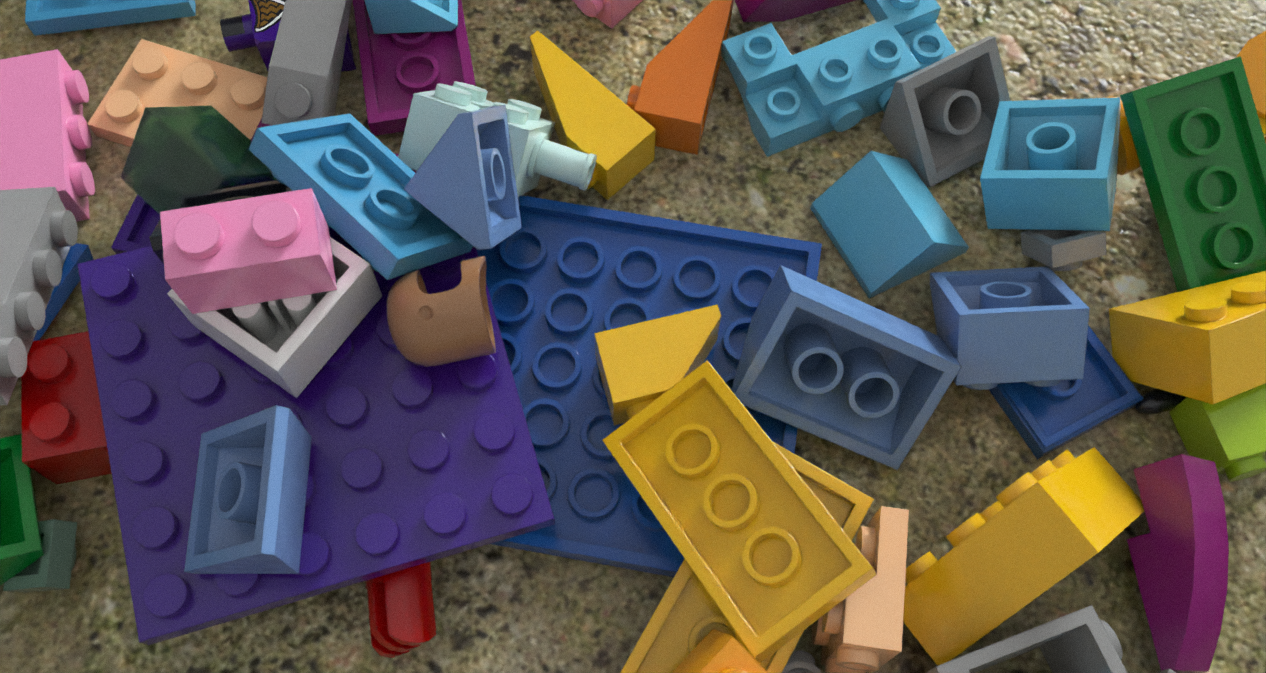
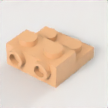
[812,506,909,673]

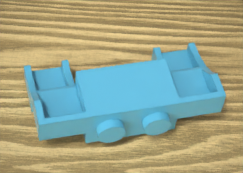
[721,0,957,157]

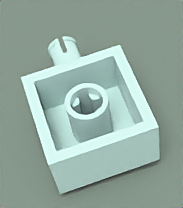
[398,81,597,197]

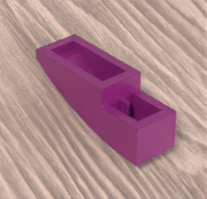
[1127,454,1229,673]

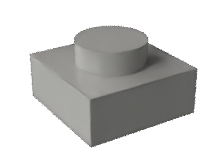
[1021,230,1107,271]

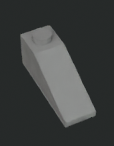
[261,0,352,125]

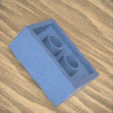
[731,265,962,470]

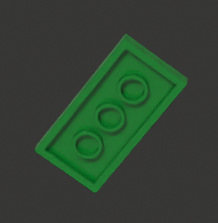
[1120,56,1266,292]

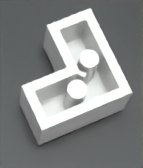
[167,237,382,398]

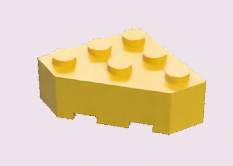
[903,447,1144,666]

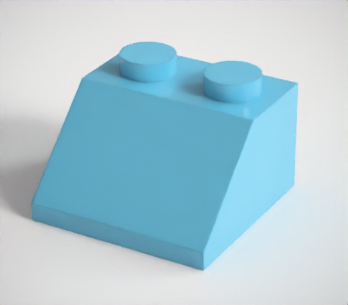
[980,98,1121,231]

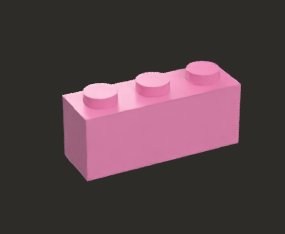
[0,49,95,222]

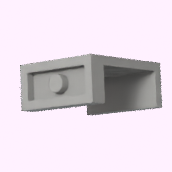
[926,605,1127,673]

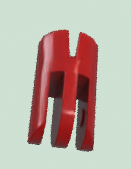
[365,561,436,658]

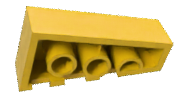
[1109,271,1266,404]

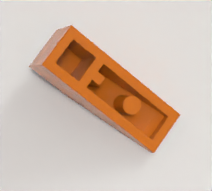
[627,0,734,155]

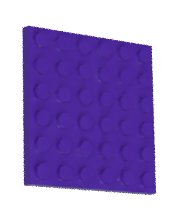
[77,227,555,645]

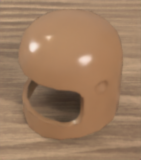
[387,256,496,367]

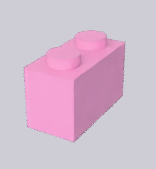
[160,188,337,314]

